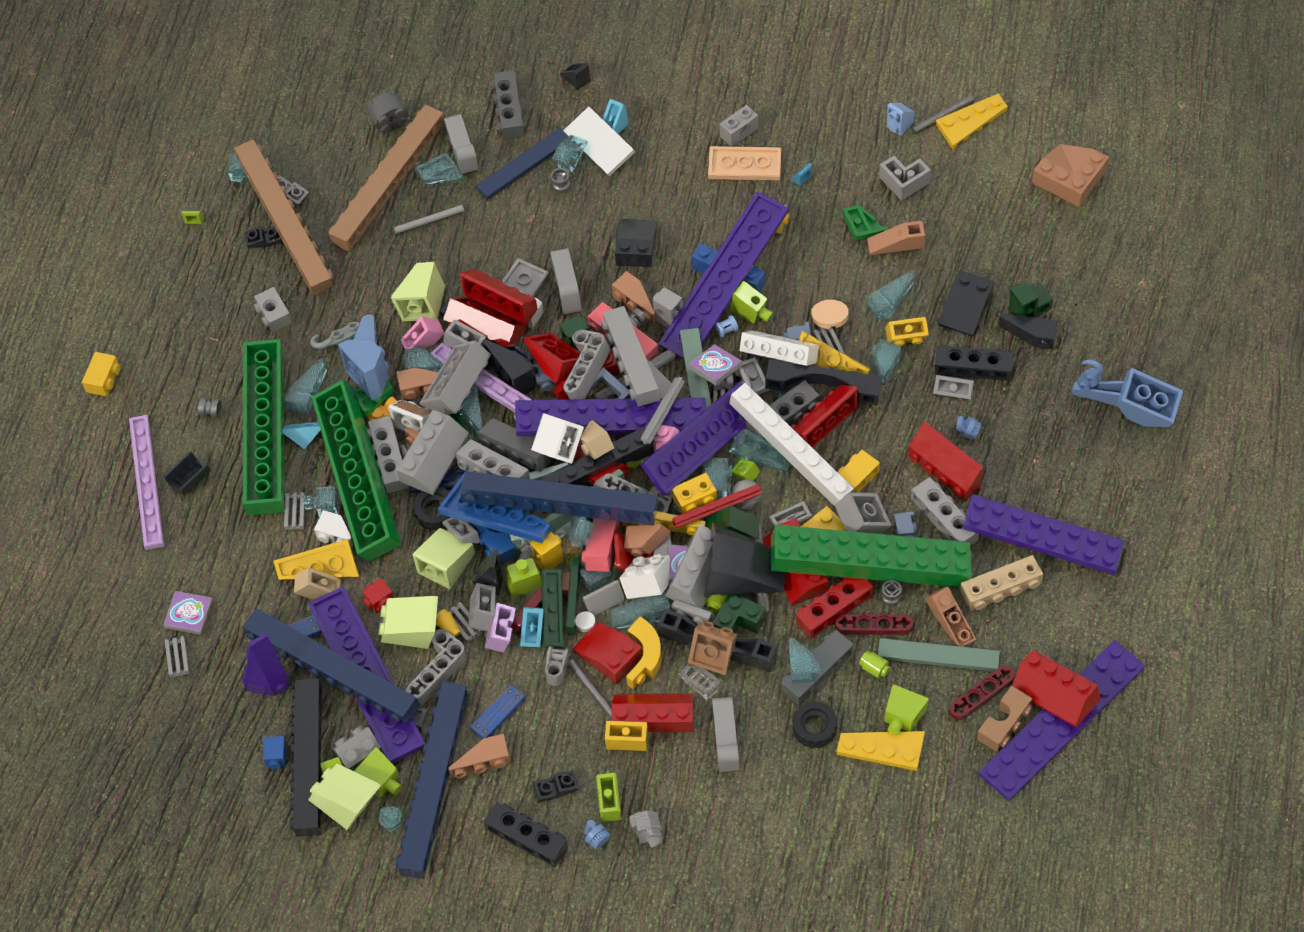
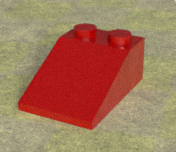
[524,333,581,383]
[572,622,643,685]

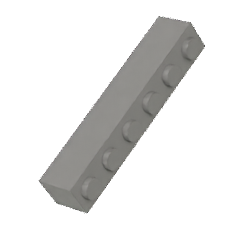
[601,306,660,407]

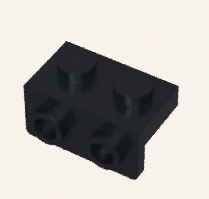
[163,451,211,495]

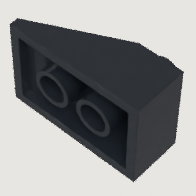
[615,219,657,267]
[938,270,994,337]
[483,339,536,395]

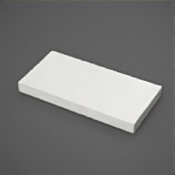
[563,107,635,176]

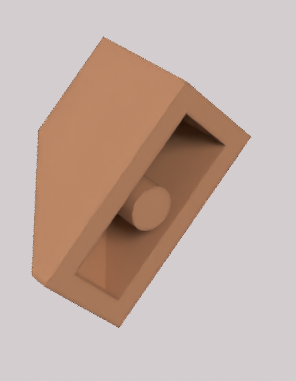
[624,524,670,557]

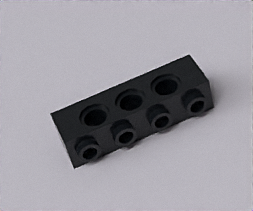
[934,345,1013,381]
[483,802,568,868]

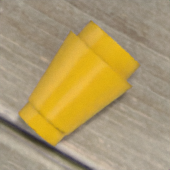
[436,609,461,637]

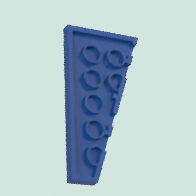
[438,471,551,543]

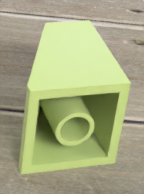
[391,262,445,321]
[413,528,475,589]
[379,596,438,649]
[309,764,381,830]

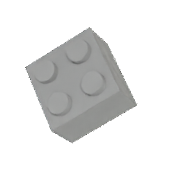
[835,493,892,534]

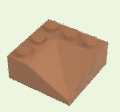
[1032,144,1109,207]

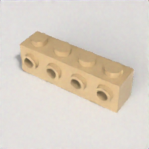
[960,555,1043,611]

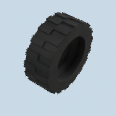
[413,487,451,531]
[792,701,837,748]

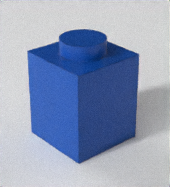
[263,736,287,769]

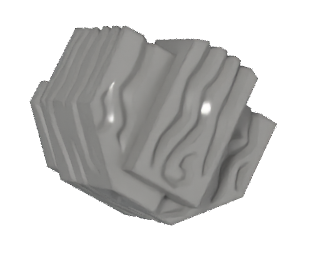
[629,810,663,848]

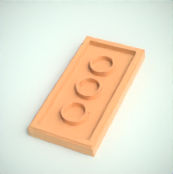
[708,146,781,180]

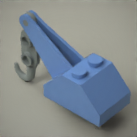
[310,314,389,401]

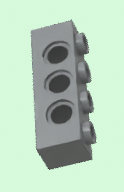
[367,416,409,494]
[456,439,530,479]
[911,477,979,546]

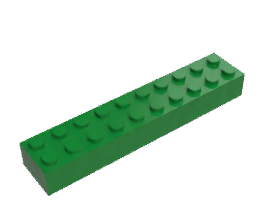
[243,339,285,516]
[312,380,402,562]
[771,525,972,587]

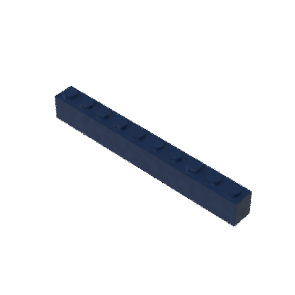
[461,471,658,526]
[243,608,420,725]
[396,681,468,879]

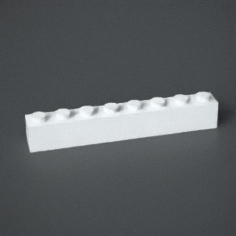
[729,383,854,506]

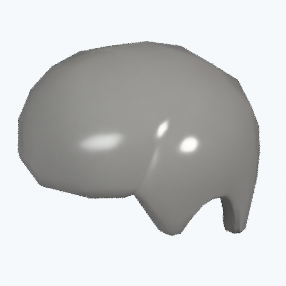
[731,479,761,510]

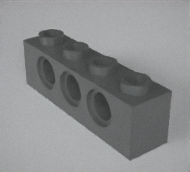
[491,70,524,139]
[746,380,819,447]

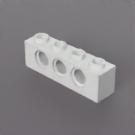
[740,331,819,366]

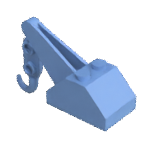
[1072,360,1183,427]

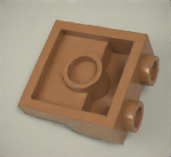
[688,621,737,675]

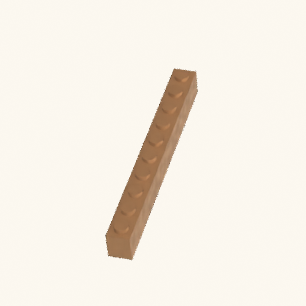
[329,105,445,252]
[234,139,334,296]

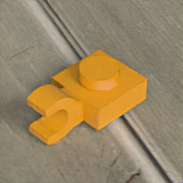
[366,396,397,421]

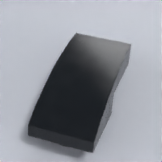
[244,226,283,248]
[532,770,579,803]

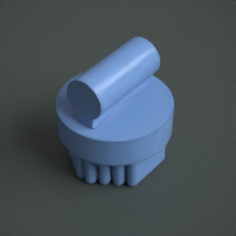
[956,416,981,440]
[584,820,610,849]

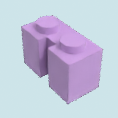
[485,603,516,653]

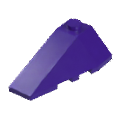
[242,633,291,696]

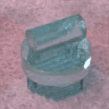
[379,806,402,832]

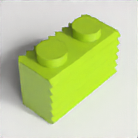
[596,773,622,822]

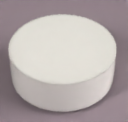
[575,611,595,632]

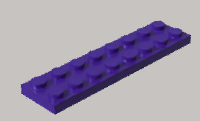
[640,381,747,496]
[962,494,1124,575]

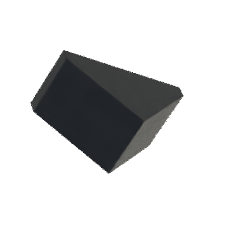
[560,62,591,90]

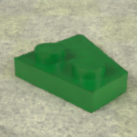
[842,205,888,241]
[355,380,394,417]

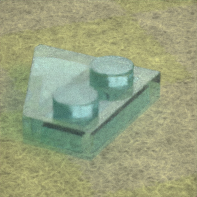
[415,152,464,184]

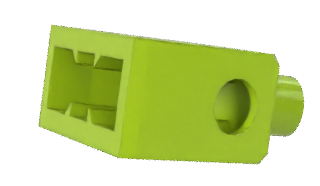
[729,281,773,323]
[505,558,541,599]
[884,684,929,735]
[354,747,402,797]

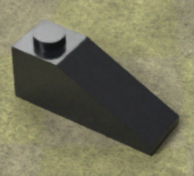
[999,313,1057,349]
[473,550,504,595]

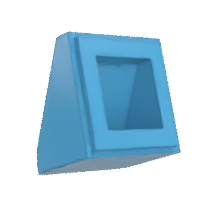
[791,163,812,186]

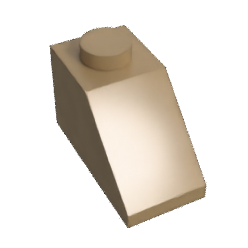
[580,420,614,459]
[294,567,340,599]

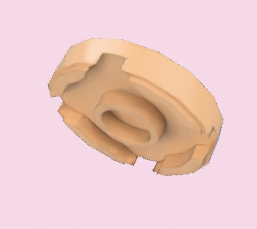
[812,300,849,329]

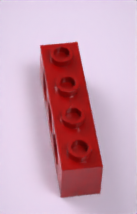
[796,577,873,639]

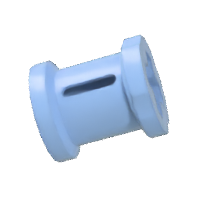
[715,315,738,338]

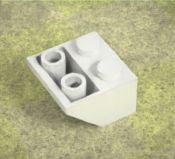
[531,413,584,464]
[620,554,670,599]

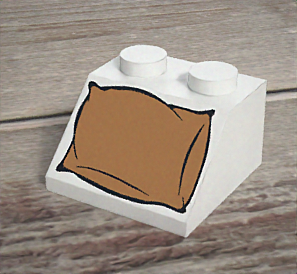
[388,400,432,431]

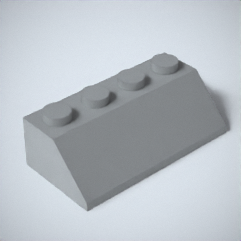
[419,340,491,415]
[397,410,469,495]
[665,524,713,609]

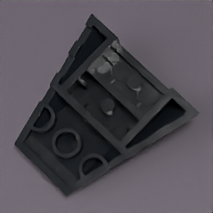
[704,522,786,597]

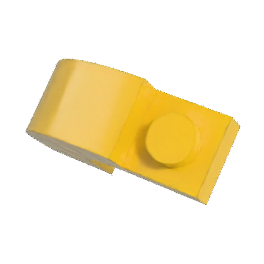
[626,617,662,690]

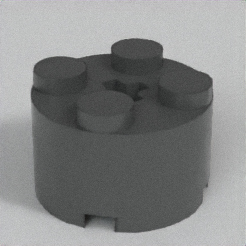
[367,92,408,134]

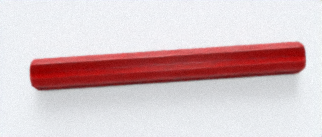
[672,484,762,528]

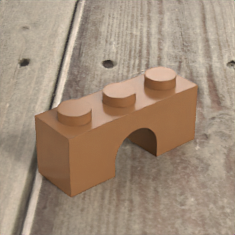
[977,686,1033,753]

